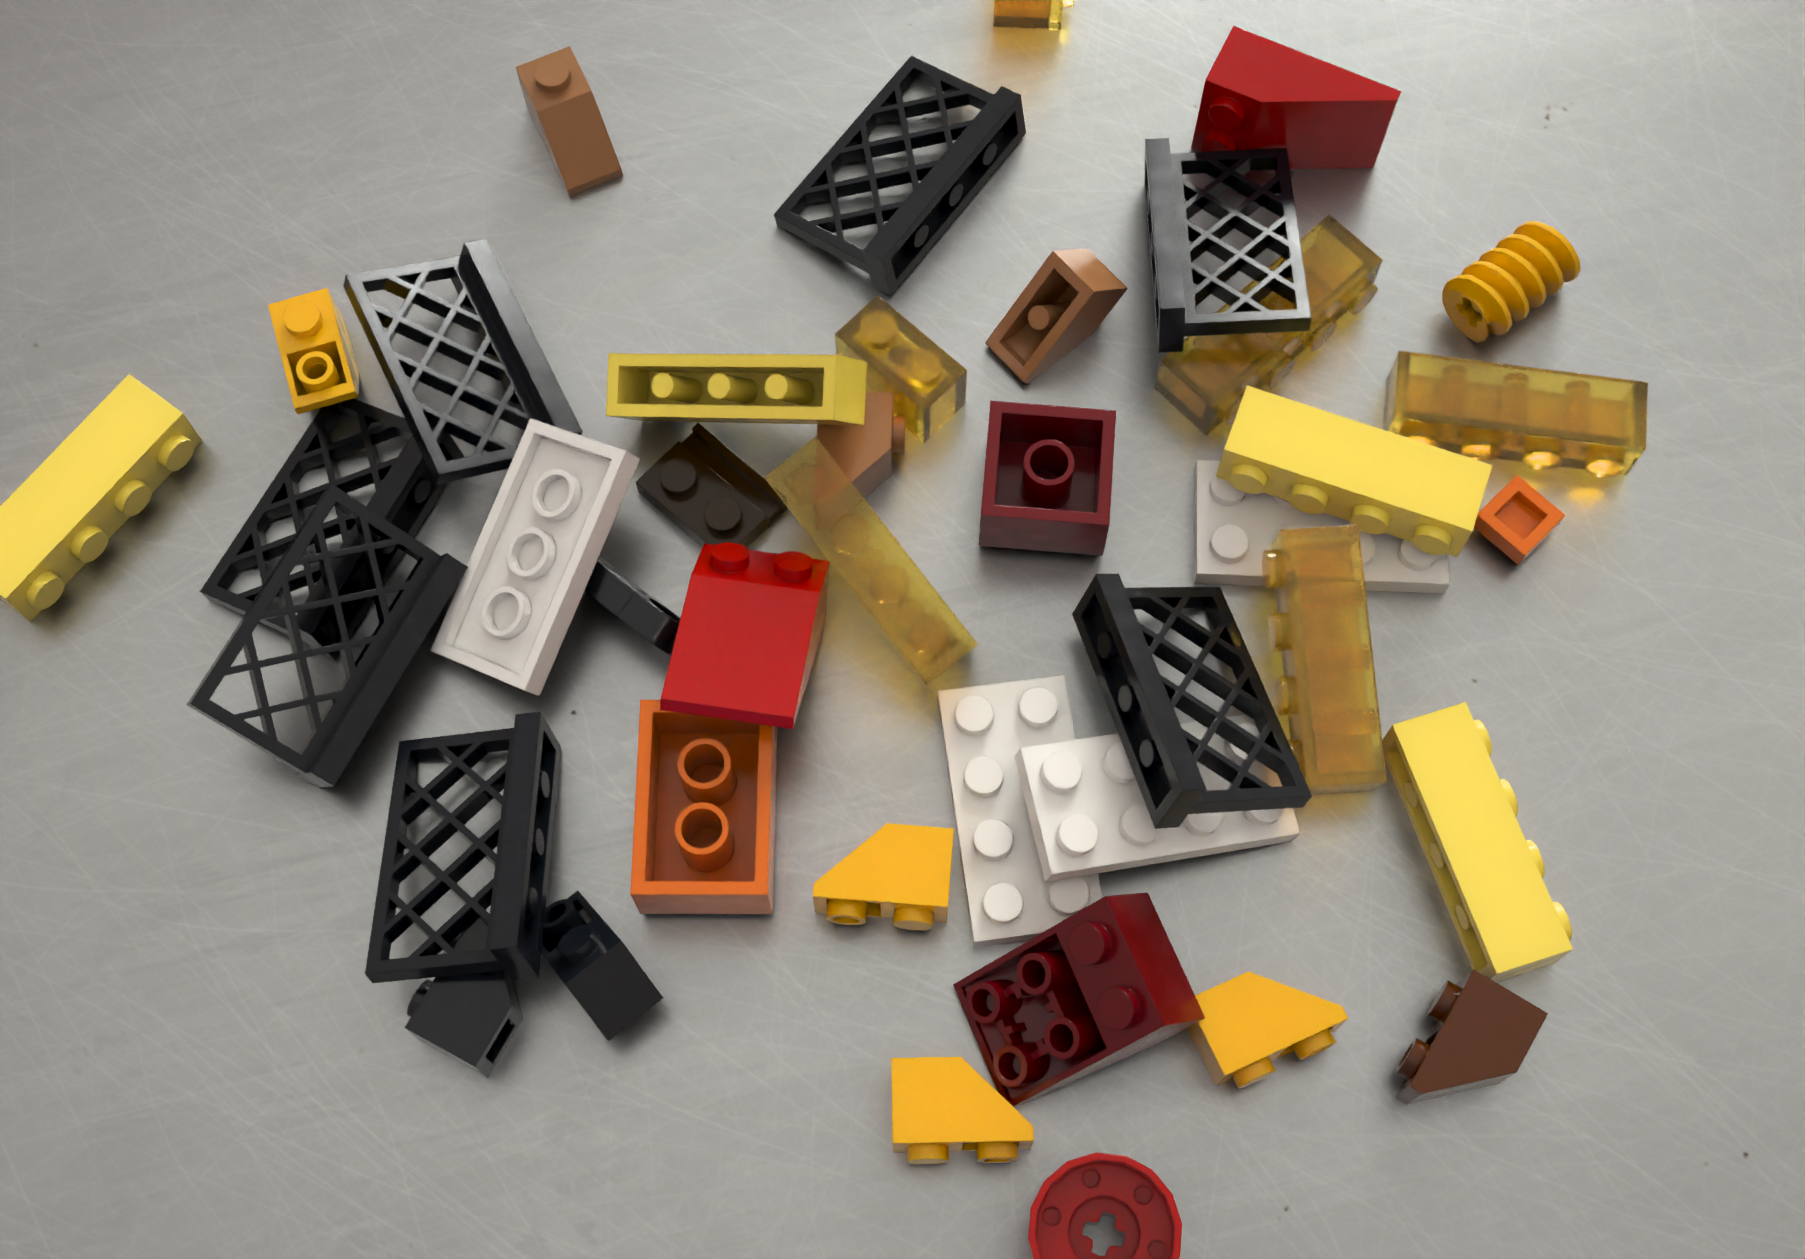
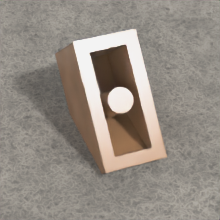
[515,46,623,197]
[985,248,1128,383]
[814,392,905,530]

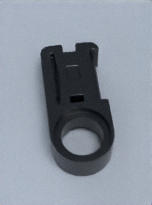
[584,557,680,655]

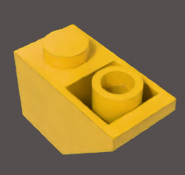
[268,288,359,414]
[813,823,954,930]
[1187,971,1348,1089]
[891,1057,1034,1164]

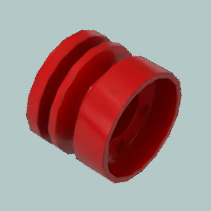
[1028,1152,1182,1259]

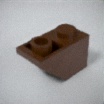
[1395,969,1548,1105]

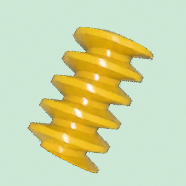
[1442,221,1581,343]

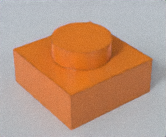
[1474,475,1565,565]

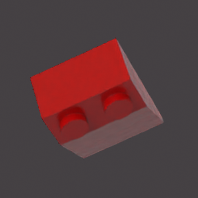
[1191,25,1401,169]
[660,542,830,729]

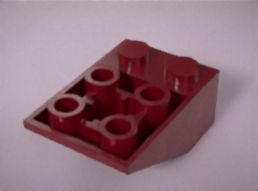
[953,892,1205,1108]

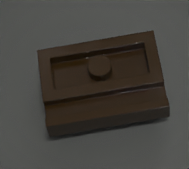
[636,423,788,548]

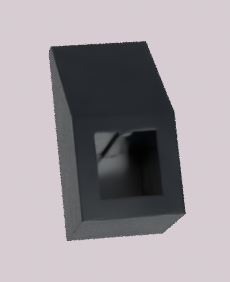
[541,891,663,1041]
[405,917,523,1078]

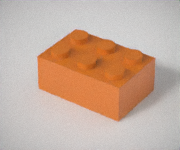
[630,700,778,914]

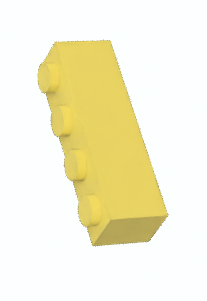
[606,353,867,425]
[0,374,202,622]
[1216,385,1493,557]
[1379,702,1573,982]

